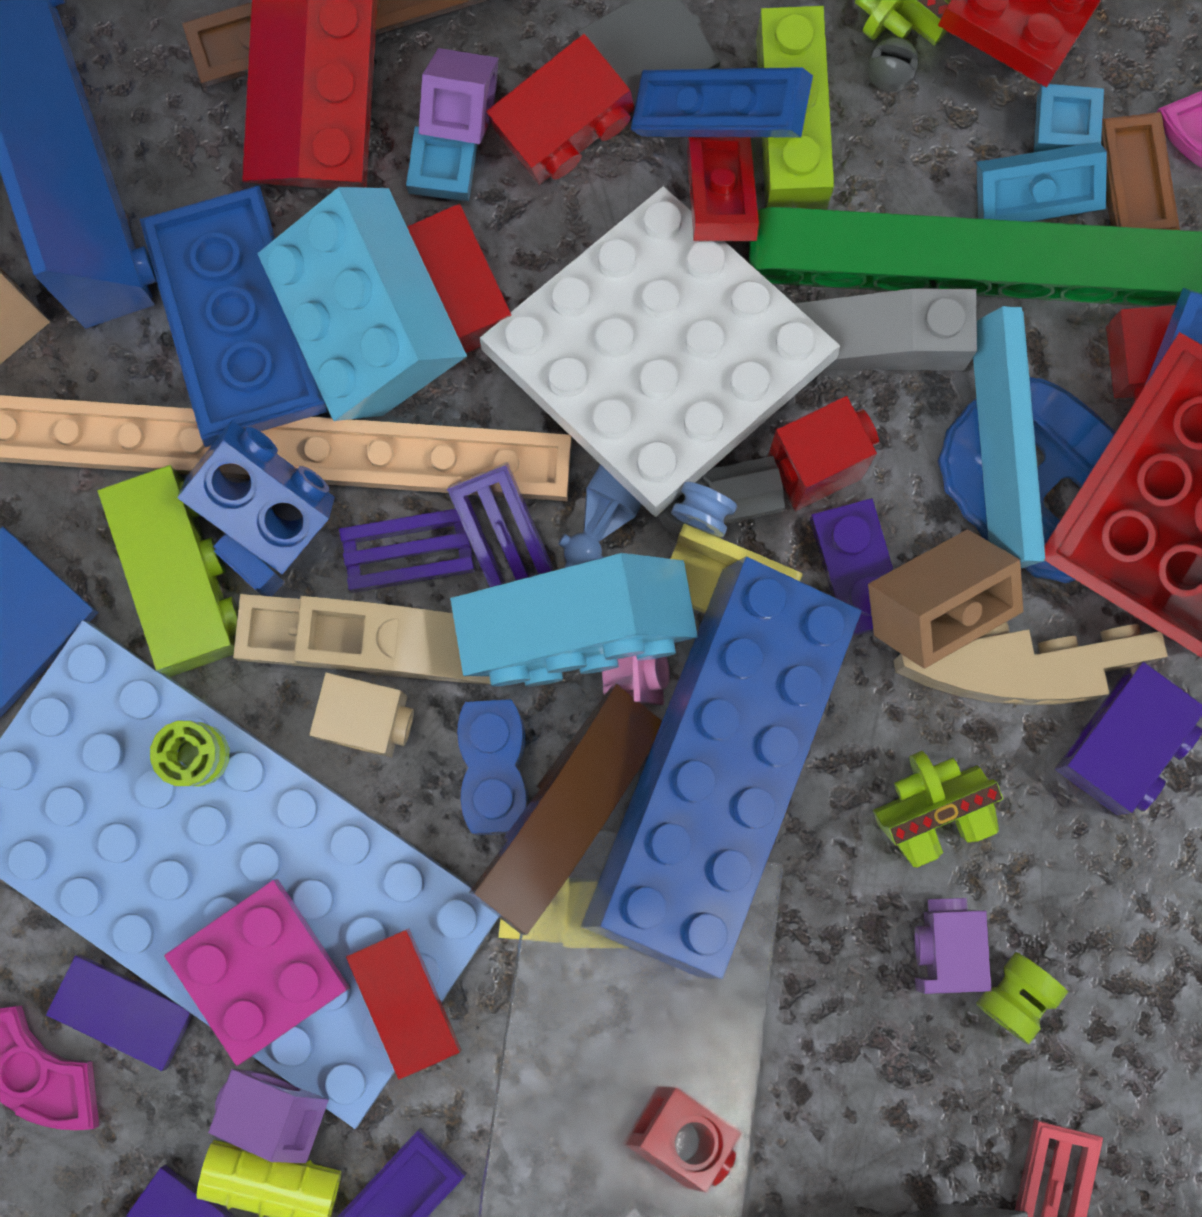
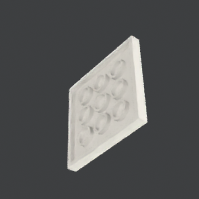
[480,186,840,517]

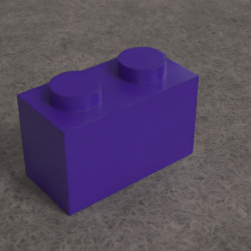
[1054,662,1202,815]

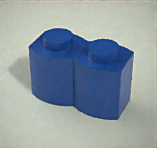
[457,699,529,836]

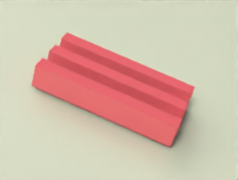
[1015,1119,1103,1217]

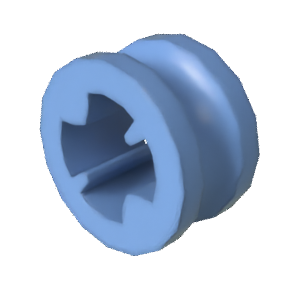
[671,482,738,537]

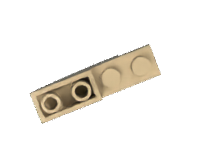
[233,594,491,685]
[893,622,1168,705]

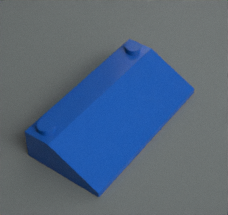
[0,0,157,329]

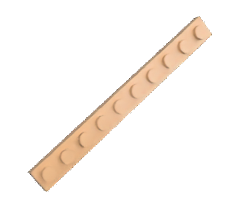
[0,395,572,501]

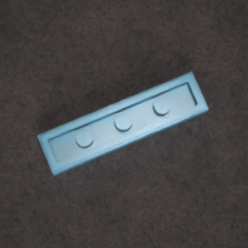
[973,306,1045,569]

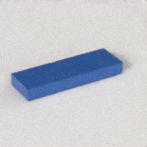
[630,67,813,138]

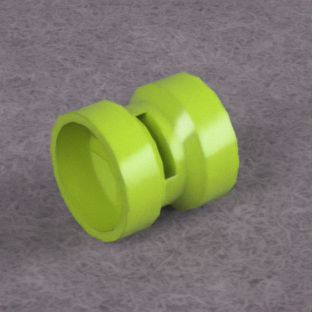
[150,721,230,787]
[976,952,1068,1045]

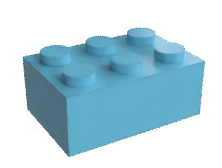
[257,187,467,421]
[450,553,698,687]

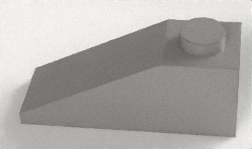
[794,289,977,371]

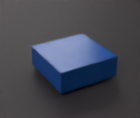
[213,533,285,597]

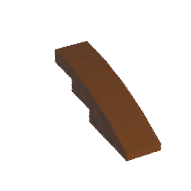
[469,684,662,935]

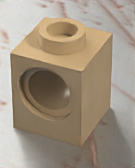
[309,672,414,758]

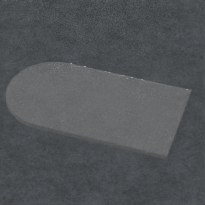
[478,828,784,1217]

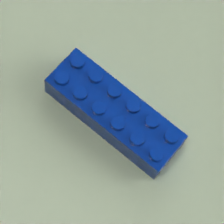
[581,556,862,979]

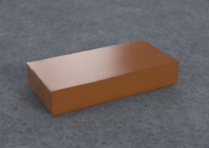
[1101,112,1180,230]

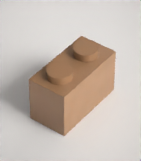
[868,529,1023,669]

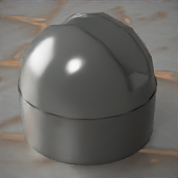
[868,37,919,92]

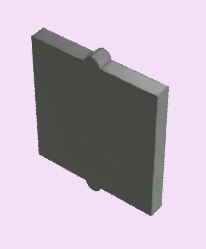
[577,0,721,117]

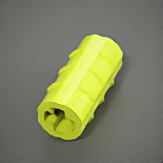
[196,1140,342,1217]

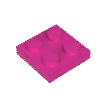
[164,879,350,1067]

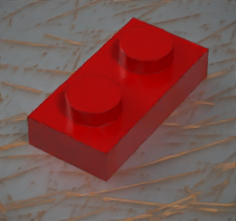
[687,137,759,241]

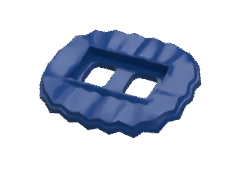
[937,377,1116,584]

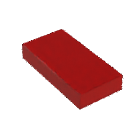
[346,928,462,1080]

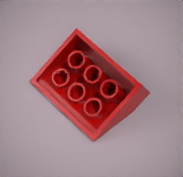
[1044,332,1202,658]

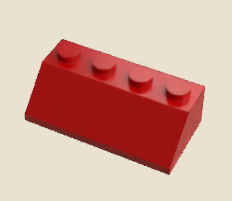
[242,0,378,189]

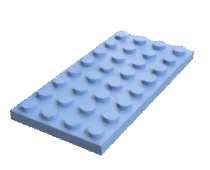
[0,620,499,1129]

